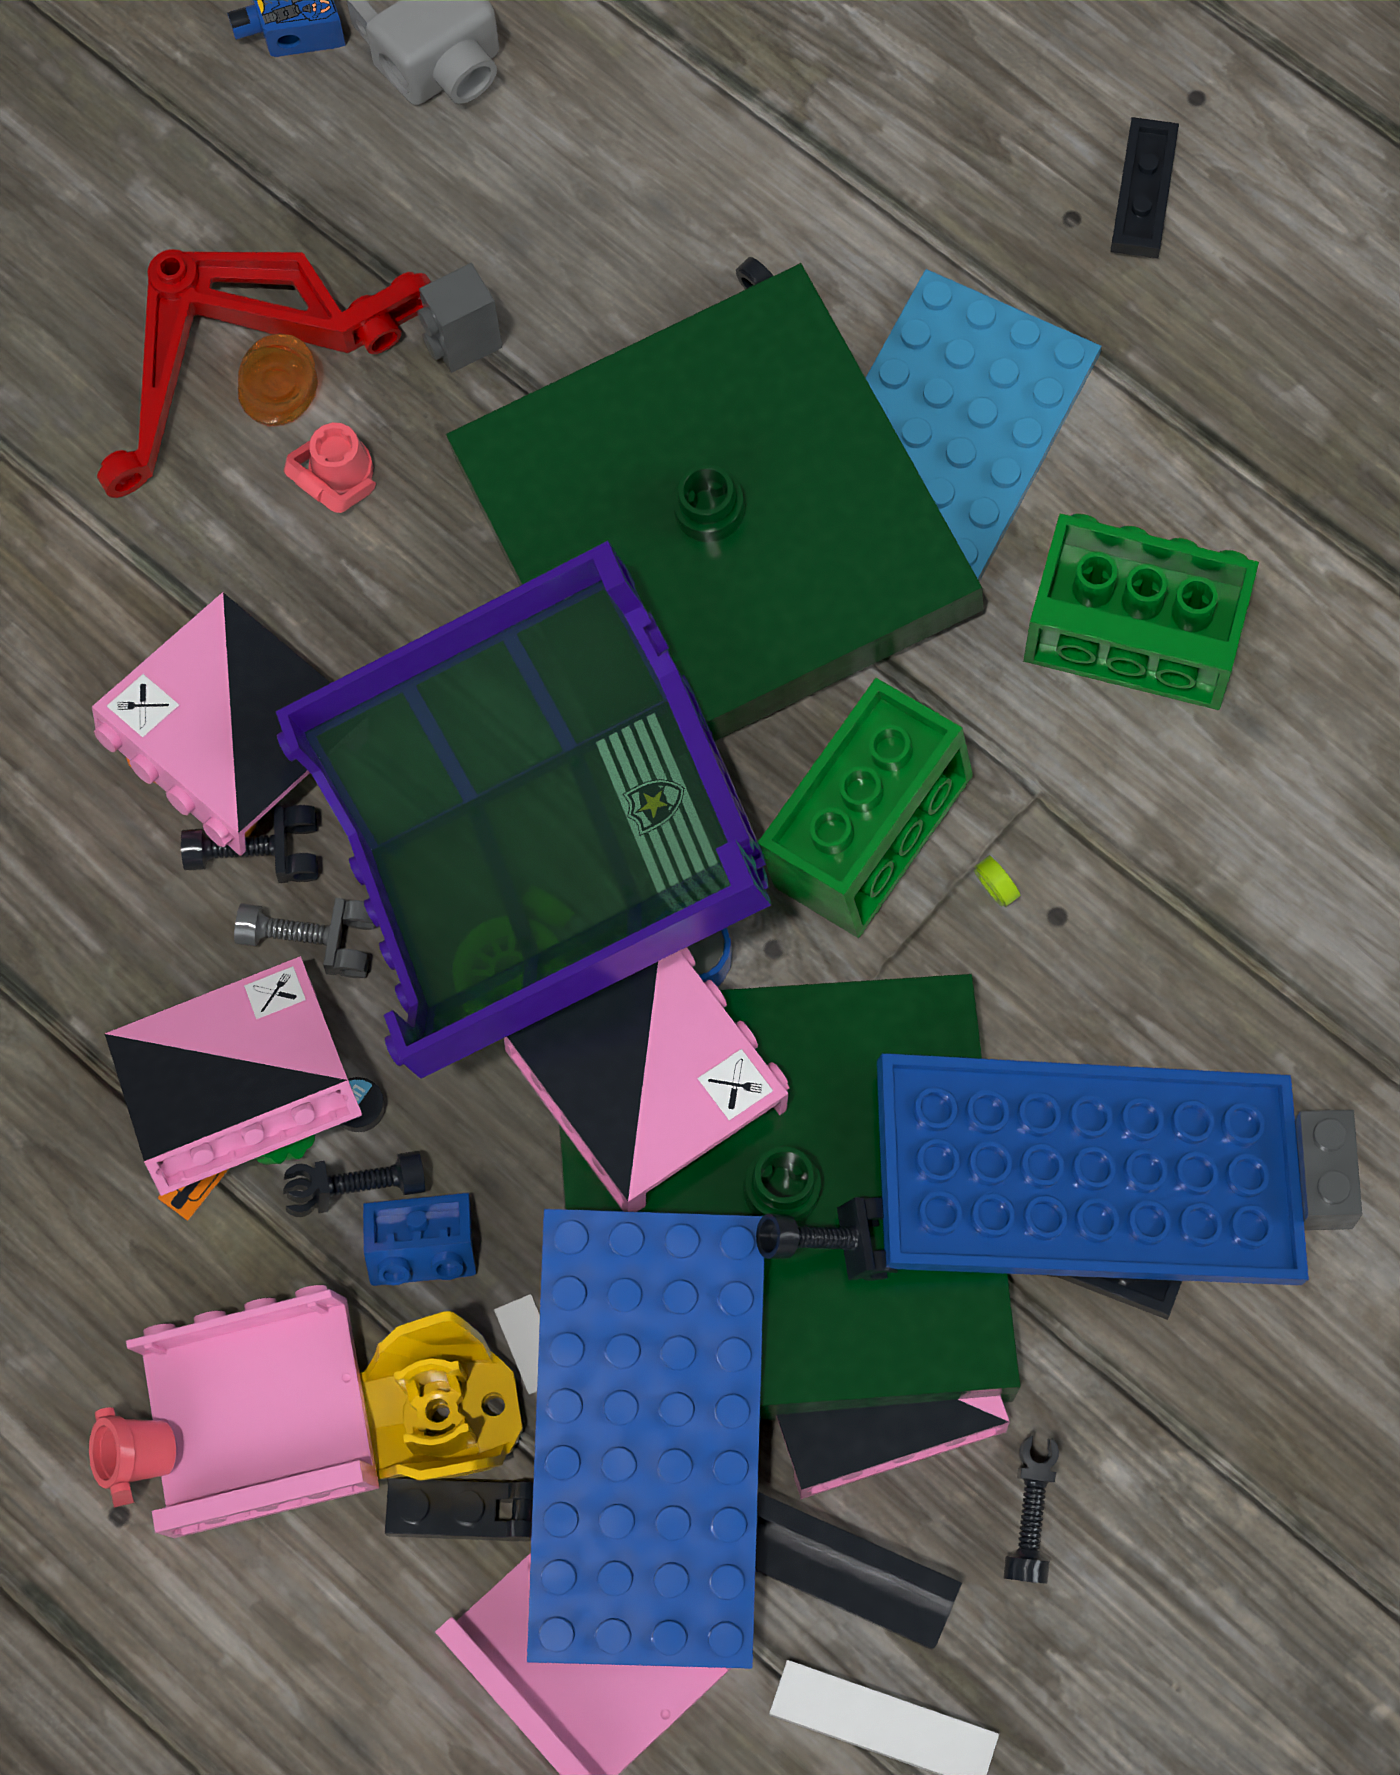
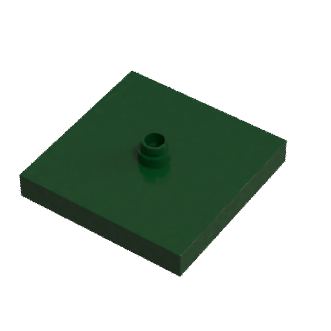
[446,263,983,786]
[558,974,1020,1420]

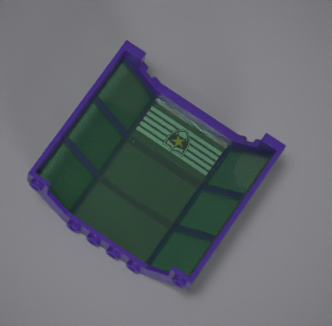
[276,541,771,1079]

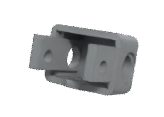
[347,0,499,105]

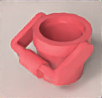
[284,422,376,513]
[89,1407,176,1508]

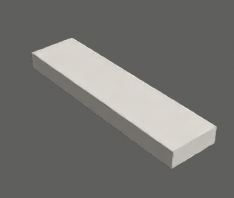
[769,1660,999,1775]

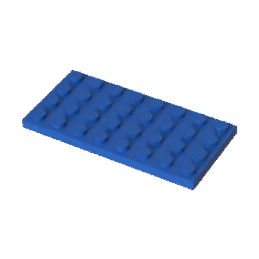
[877,1053,1309,1285]
[527,1209,764,1669]

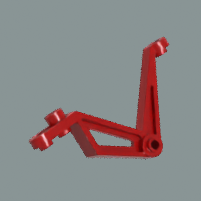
[97,249,431,498]

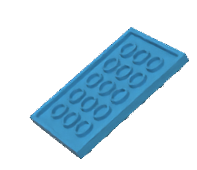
[866,269,1101,582]

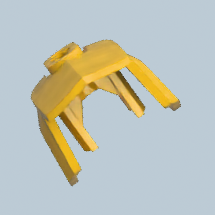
[360,1311,523,1481]

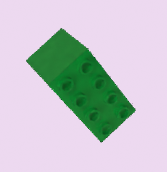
[1023,513,1259,710]
[758,678,973,939]

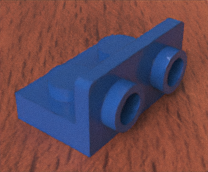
[363,1193,476,1286]

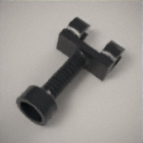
[181,805,318,883]
[283,1151,425,1217]
[756,1197,898,1281]
[1003,1435,1059,1584]

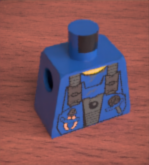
[227,0,346,57]

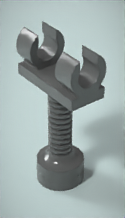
[234,898,375,978]

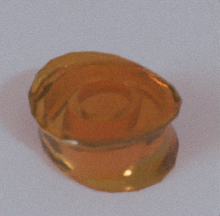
[238,334,318,427]

